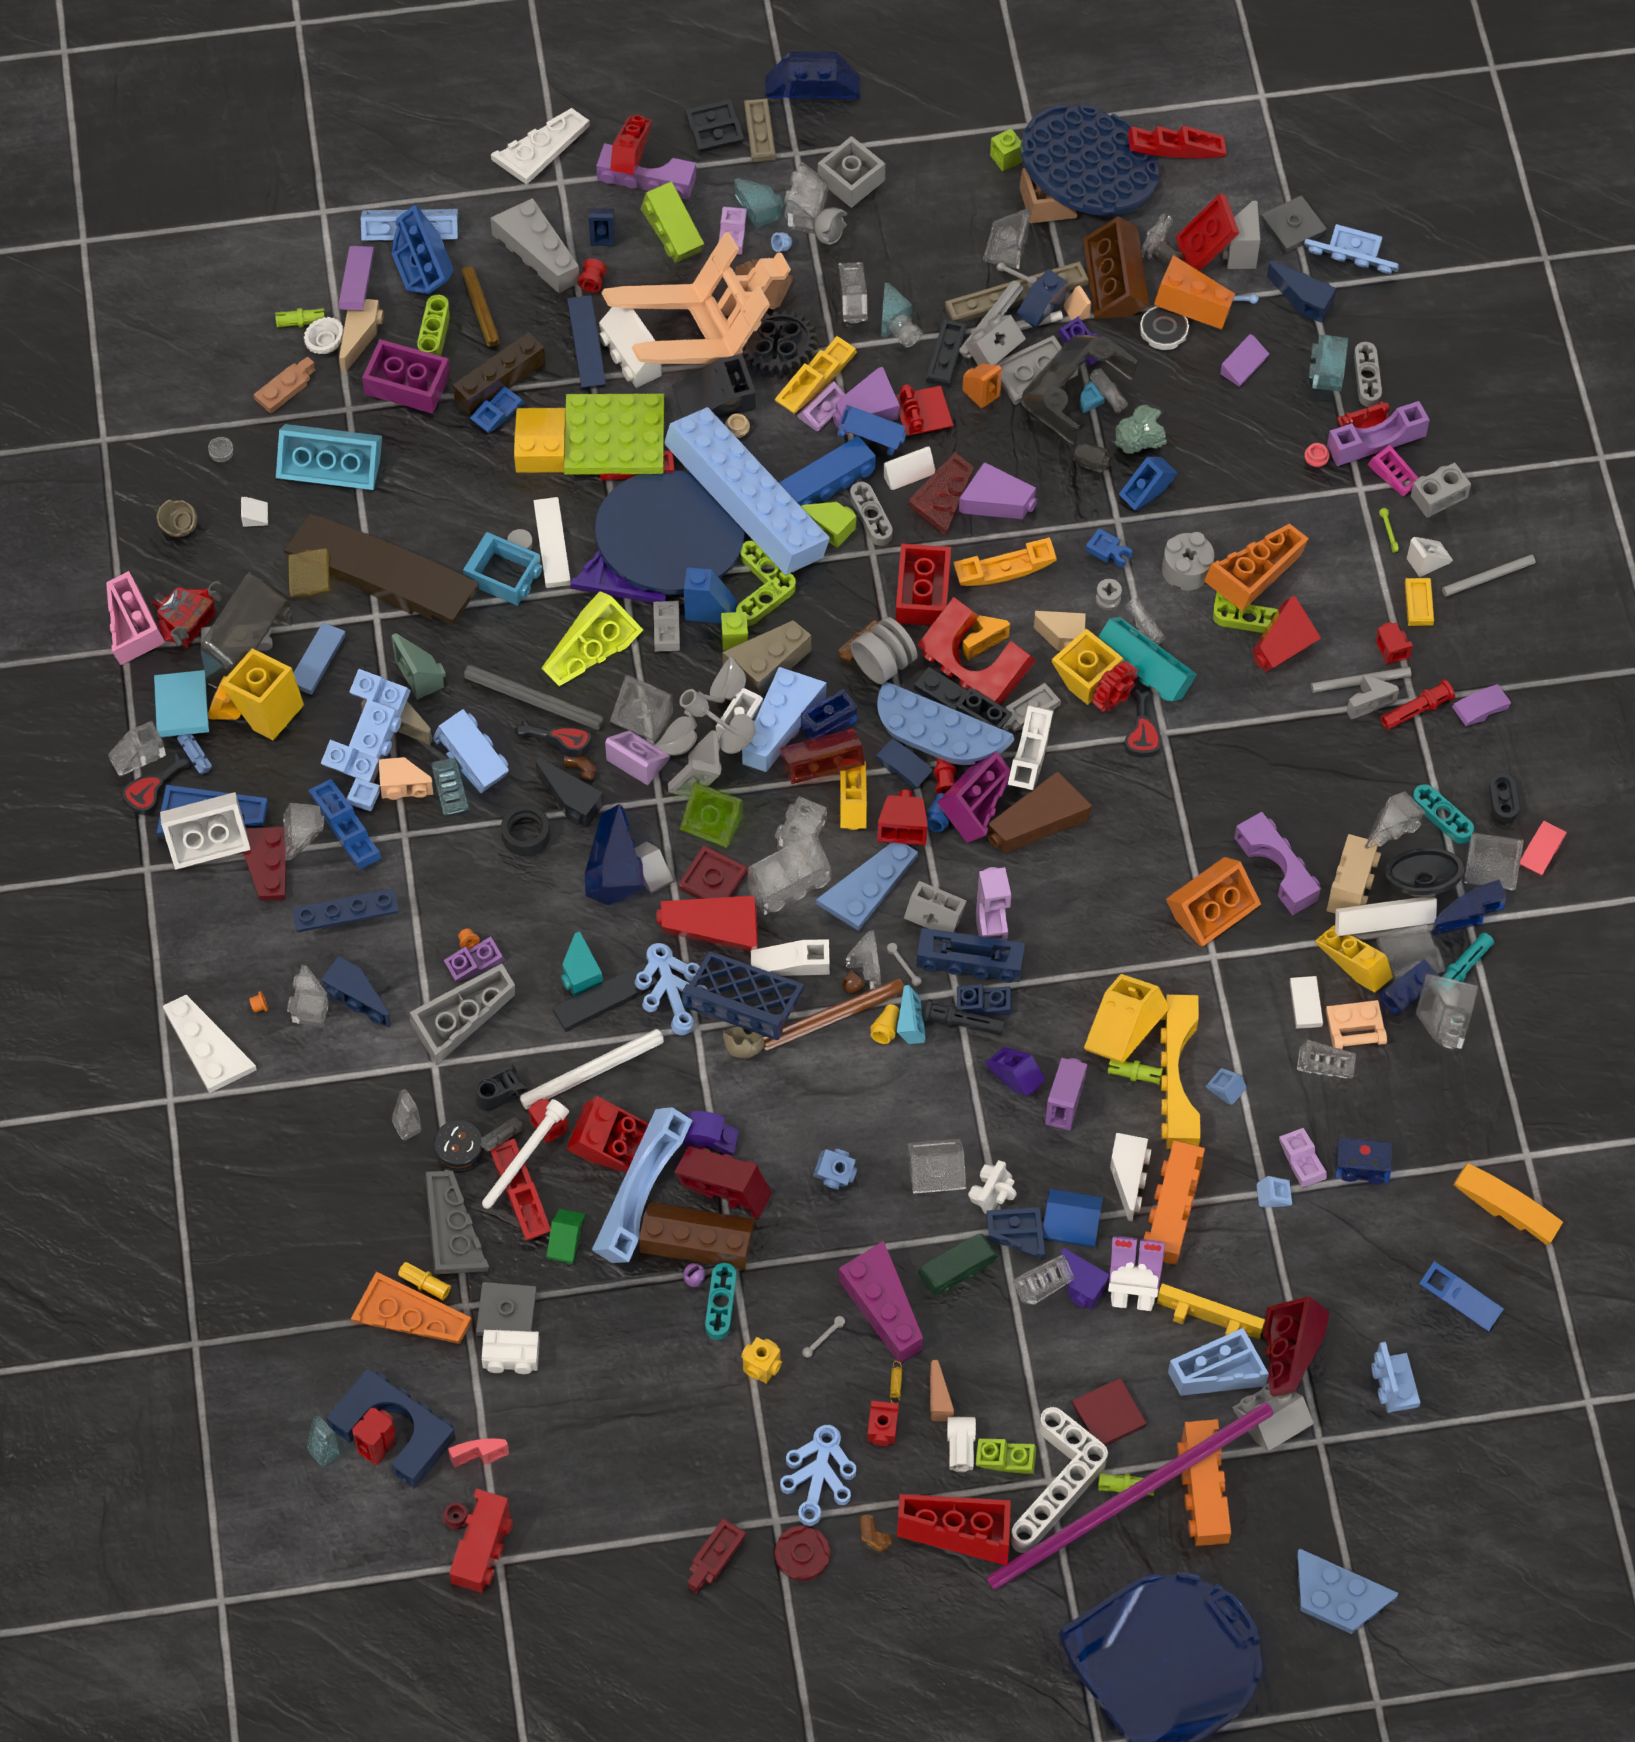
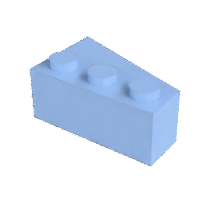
[432,709,509,793]

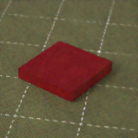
[678,845,748,899]
[1072,1378,1147,1446]

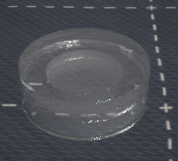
[208,437,233,462]

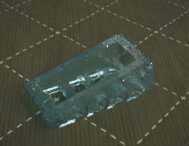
[431,758,469,815]
[307,1416,339,1466]

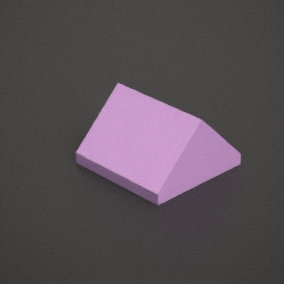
[605,730,671,786]

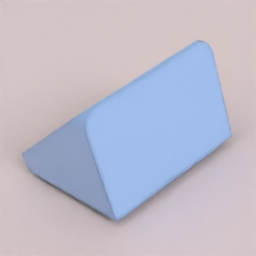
[1257,1176,1292,1208]

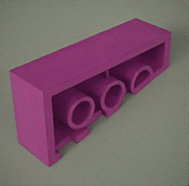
[839,1241,923,1364]

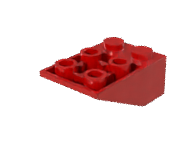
[566,1096,649,1173]

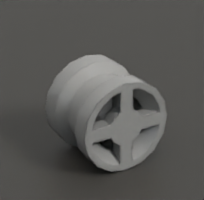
[1096,579,1122,610]

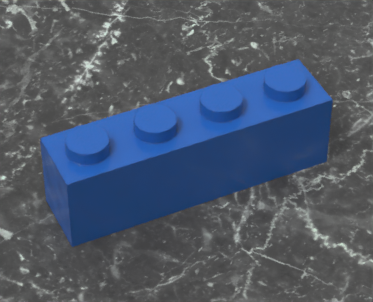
[779,436,876,506]

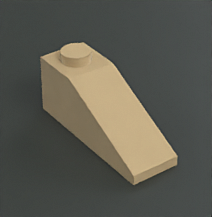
[339,299,384,372]

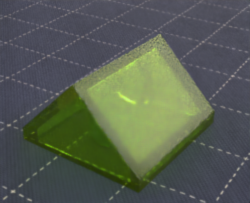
[679,782,743,848]

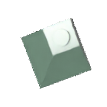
[392,633,446,699]

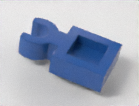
[1085,528,1133,568]

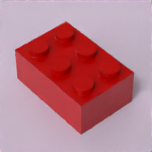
[895,544,951,626]

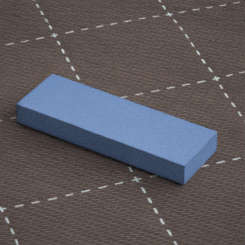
[294,623,346,695]

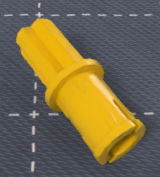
[398,1262,451,1301]

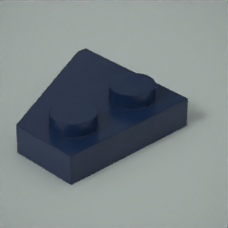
[986,1207,1045,1259]

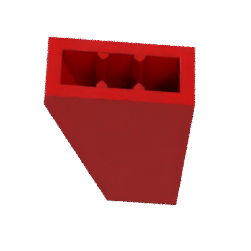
[1252,595,1321,672]

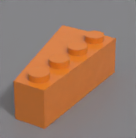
[1204,524,1309,611]

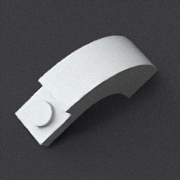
[1008,705,1054,790]

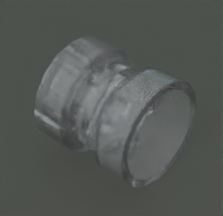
[889,313,923,348]

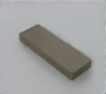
[744,98,776,162]

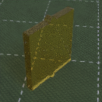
[288,548,330,597]

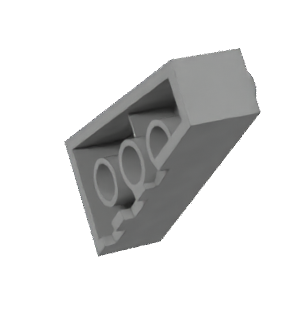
[410,964,515,1065]

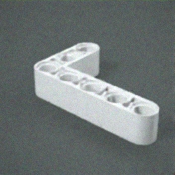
[1011,1407,1108,1553]

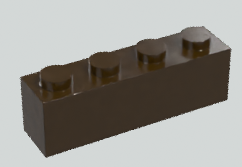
[453,332,546,416]

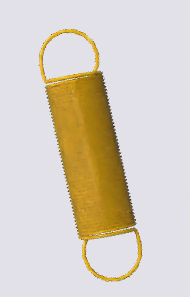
[890,1361,902,1403]

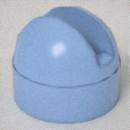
[771,232,792,252]

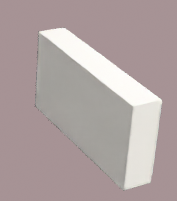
[1290,976,1323,1029]

